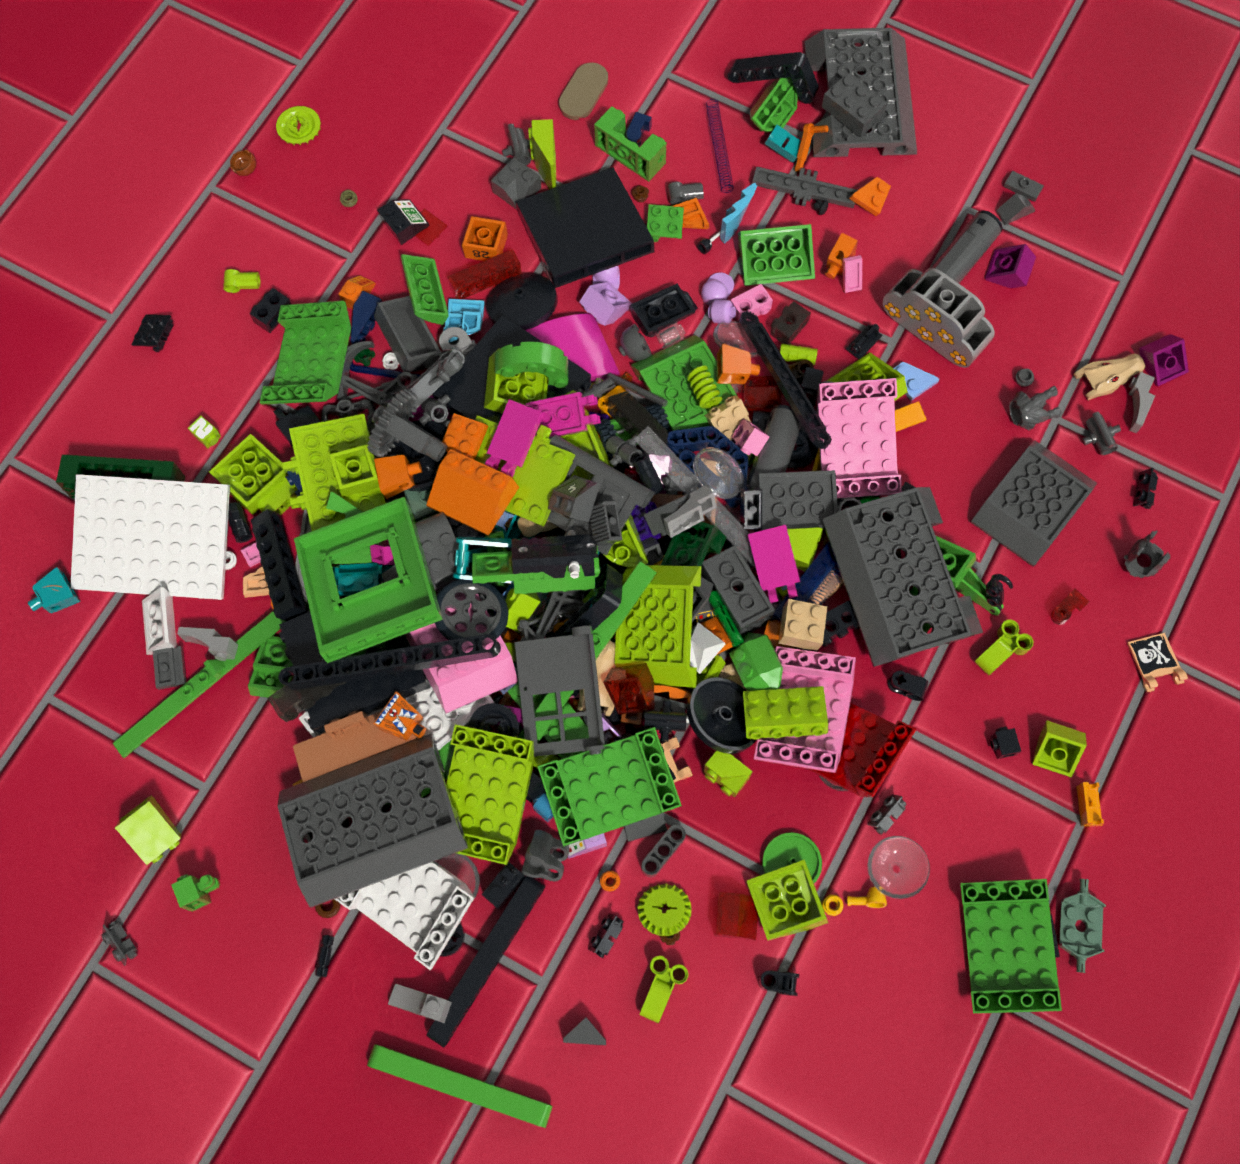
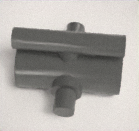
[502,124,531,166]
[418,394,451,428]
[1082,412,1121,455]
[606,435,643,467]

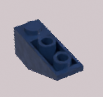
[351,291,382,344]

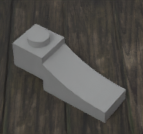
[1128,372,1155,433]
[663,485,717,538]
[177,627,238,661]
[388,984,452,1023]

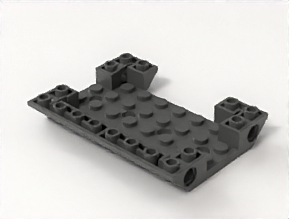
[804,28,917,157]
[822,487,983,667]

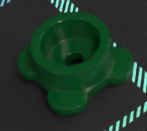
[354,348,376,367]

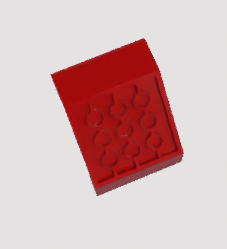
[806,703,916,798]

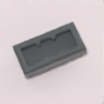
[1004,171,1044,202]

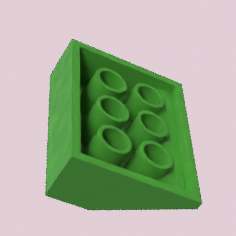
[738,224,815,286]

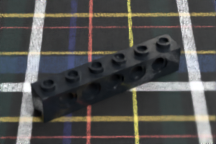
[251,509,307,621]
[794,600,859,652]

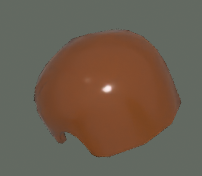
[230,149,256,176]

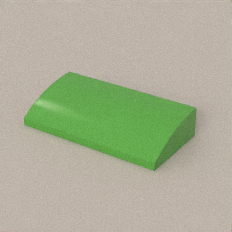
[401,254,449,325]

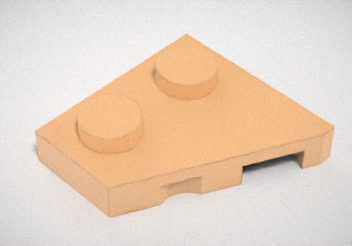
[243,567,269,598]

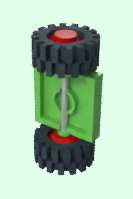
[594,403,669,454]

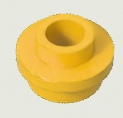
[822,895,843,916]

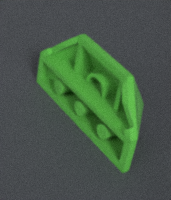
[750,77,798,133]
[729,632,783,691]

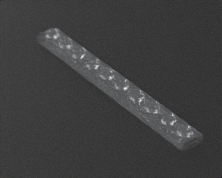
[634,426,756,569]

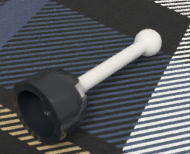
[697,230,721,254]

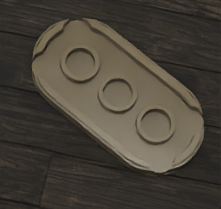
[559,63,608,120]

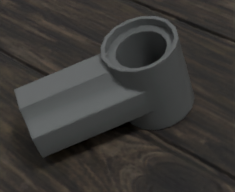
[668,182,704,205]

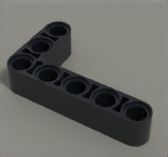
[727,52,819,104]
[549,564,623,638]

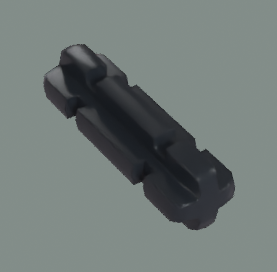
[315,935,334,977]

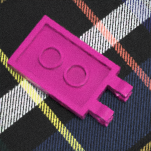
[525,392,601,437]
[485,399,544,478]
[748,525,800,603]

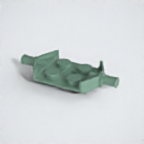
[1059,879,1106,973]

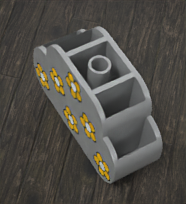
[883,268,995,368]

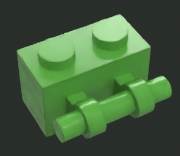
[171,874,220,912]

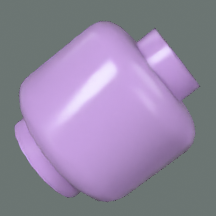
[708,300,736,324]

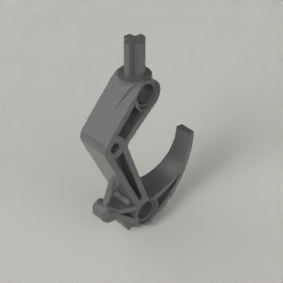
[337,341,418,406]
[367,347,465,424]
[517,589,592,642]

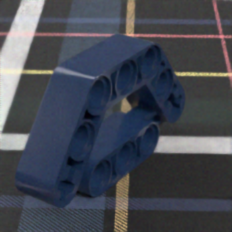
[664,426,748,508]

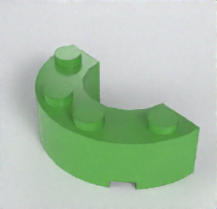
[495,342,568,388]

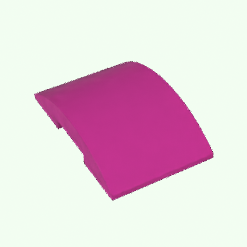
[525,314,620,383]

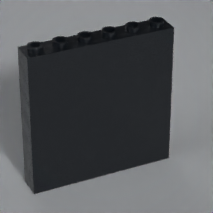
[516,167,655,288]
[433,315,592,424]
[279,580,431,734]

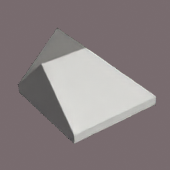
[690,622,725,674]

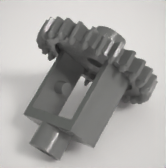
[367,389,447,462]

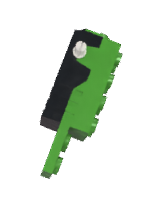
[472,530,600,594]

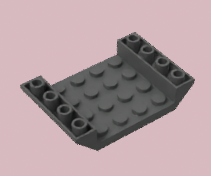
[971,440,1097,567]

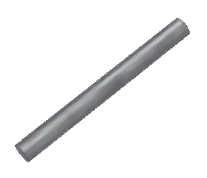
[607,373,668,407]

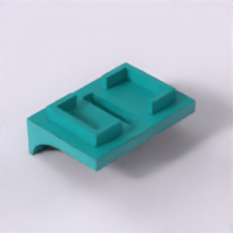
[765,125,801,163]

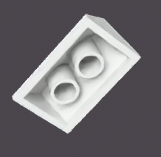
[142,587,177,655]

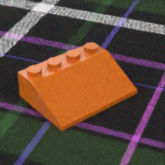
[426,449,519,536]

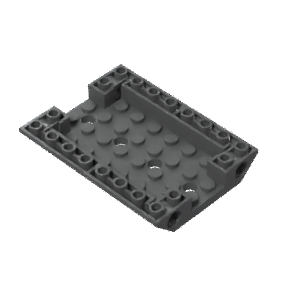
[277,734,468,908]

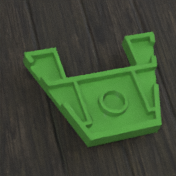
[326,492,373,565]

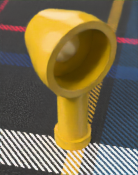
[847,887,887,908]

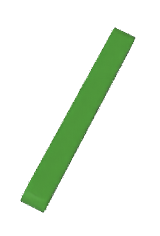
[367,1044,553,1128]

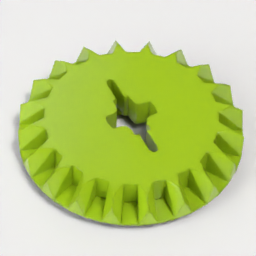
[276,106,321,145]
[638,883,692,936]

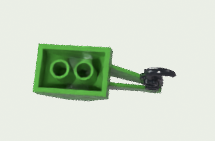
[935,535,1013,616]

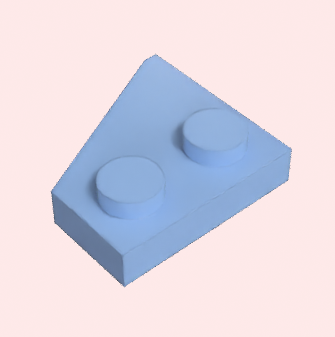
[894,362,939,401]

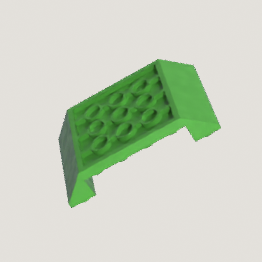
[259,301,351,405]
[631,335,738,442]
[537,727,682,846]
[960,879,1062,1014]

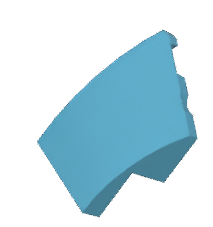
[720,182,757,244]
[443,299,485,343]

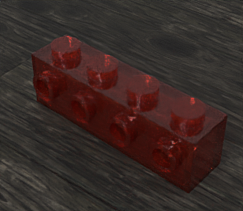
[448,249,522,299]

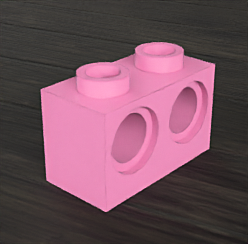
[731,284,773,325]
[731,418,769,456]

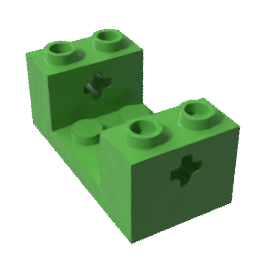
[594,106,667,182]

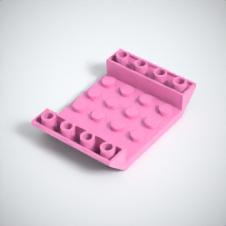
[817,378,902,498]
[754,646,856,773]

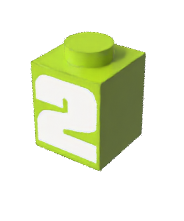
[188,416,221,449]

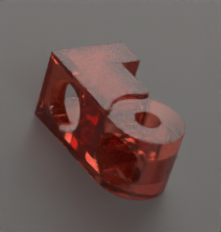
[1051,589,1090,625]

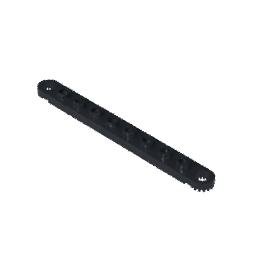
[739,311,832,449]

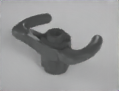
[321,399,375,427]

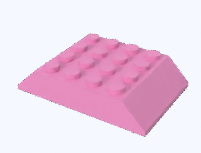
[405,592,518,714]

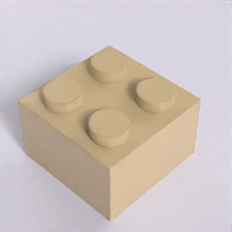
[778,599,827,651]

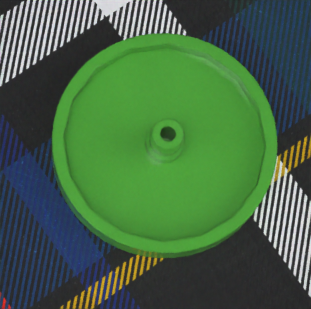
[762,833,822,883]

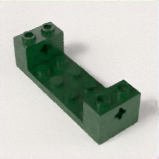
[56,455,185,499]
[661,522,727,566]

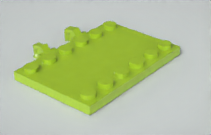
[281,414,386,531]
[475,415,575,527]

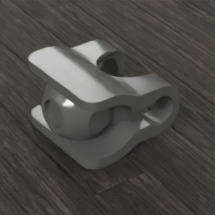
[521,830,570,882]

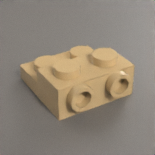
[704,395,751,441]

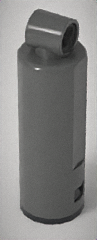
[931,210,1003,284]
[747,405,801,486]

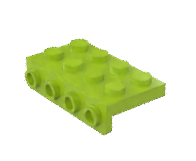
[743,686,828,740]

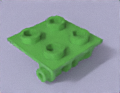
[647,204,684,242]

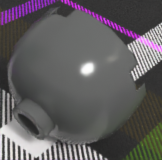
[619,323,652,361]

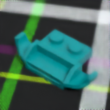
[332,563,393,596]

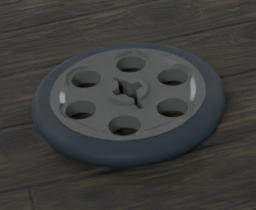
[435,579,509,647]

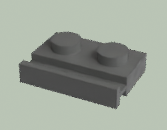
[153,646,186,690]

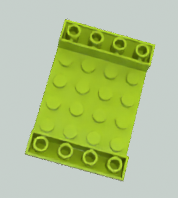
[615,565,701,688]
[446,724,534,865]

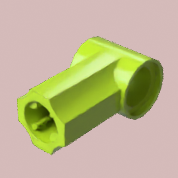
[223,269,261,293]

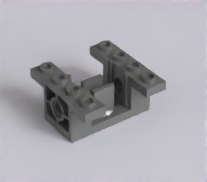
[701,545,784,636]

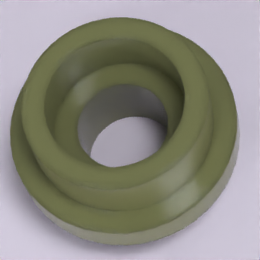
[340,190,358,207]

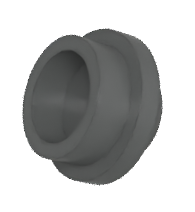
[1015,369,1034,387]

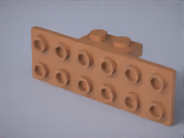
[293,711,418,782]

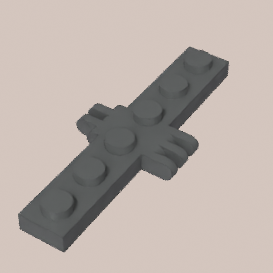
[752,167,858,208]

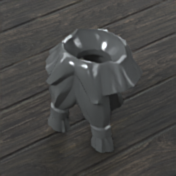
[1009,386,1062,430]
[1124,530,1170,578]

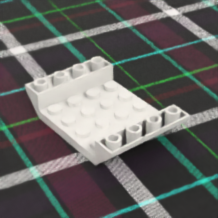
[335,861,475,970]

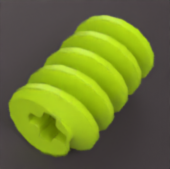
[687,365,722,409]

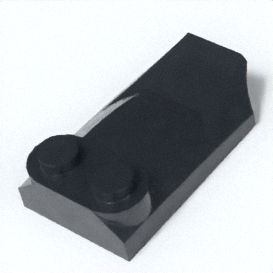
[630,283,698,337]

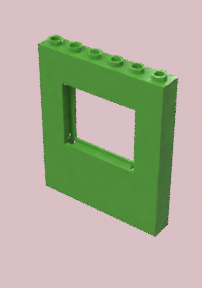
[294,497,443,663]

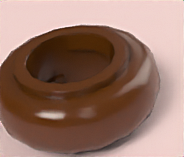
[315,899,341,918]

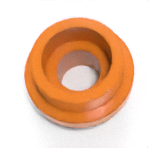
[600,871,620,892]

